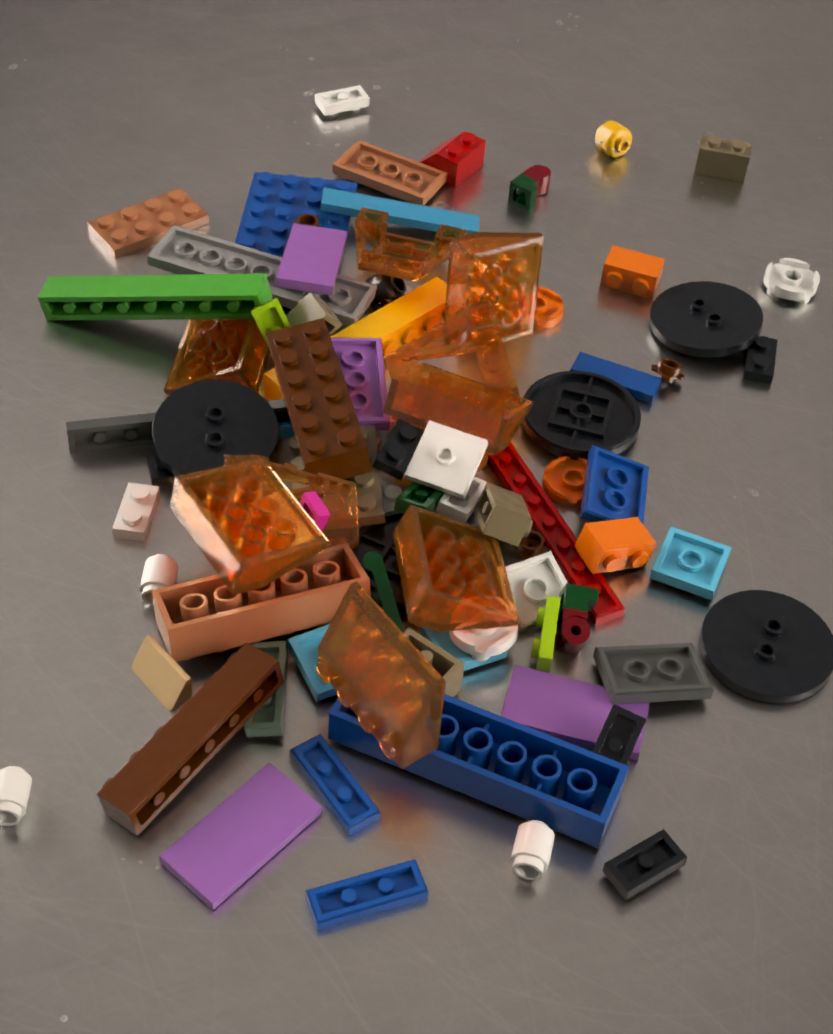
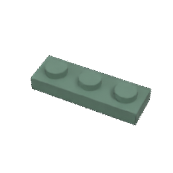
[245,641,288,737]

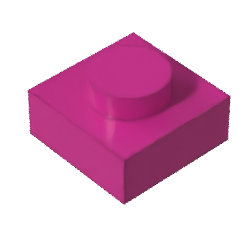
[295,491,331,539]

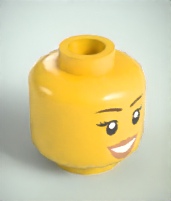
[595,121,632,158]

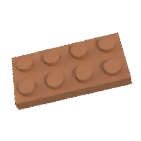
[332,140,447,205]
[87,188,209,259]

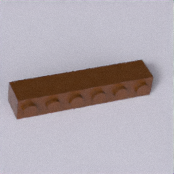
[97,642,284,836]

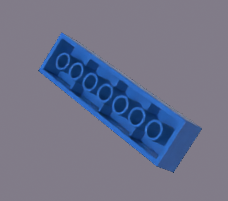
[328,661,630,848]

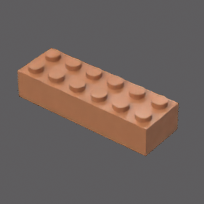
[151,543,372,662]

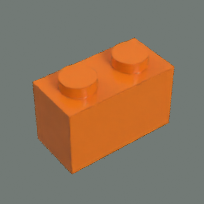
[600,245,665,299]
[574,517,657,574]

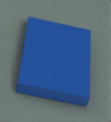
[580,445,649,524]

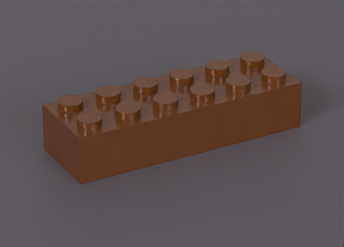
[265,318,372,488]

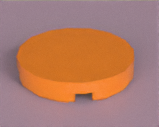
[509,286,564,329]
[542,456,587,508]

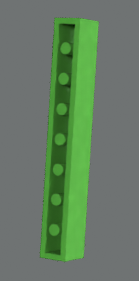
[37,273,273,320]

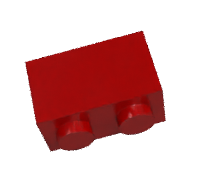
[419,131,486,189]

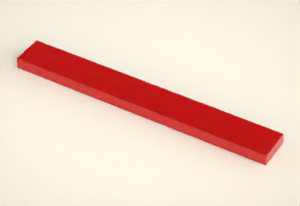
[487,435,625,626]

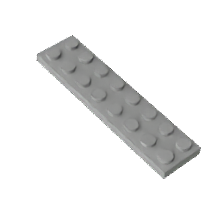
[147,225,377,326]

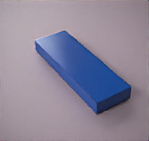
[570,352,662,403]
[290,734,380,836]
[306,859,429,931]

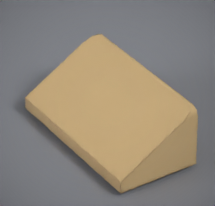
[132,635,192,712]

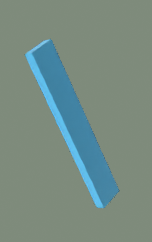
[320,187,480,239]

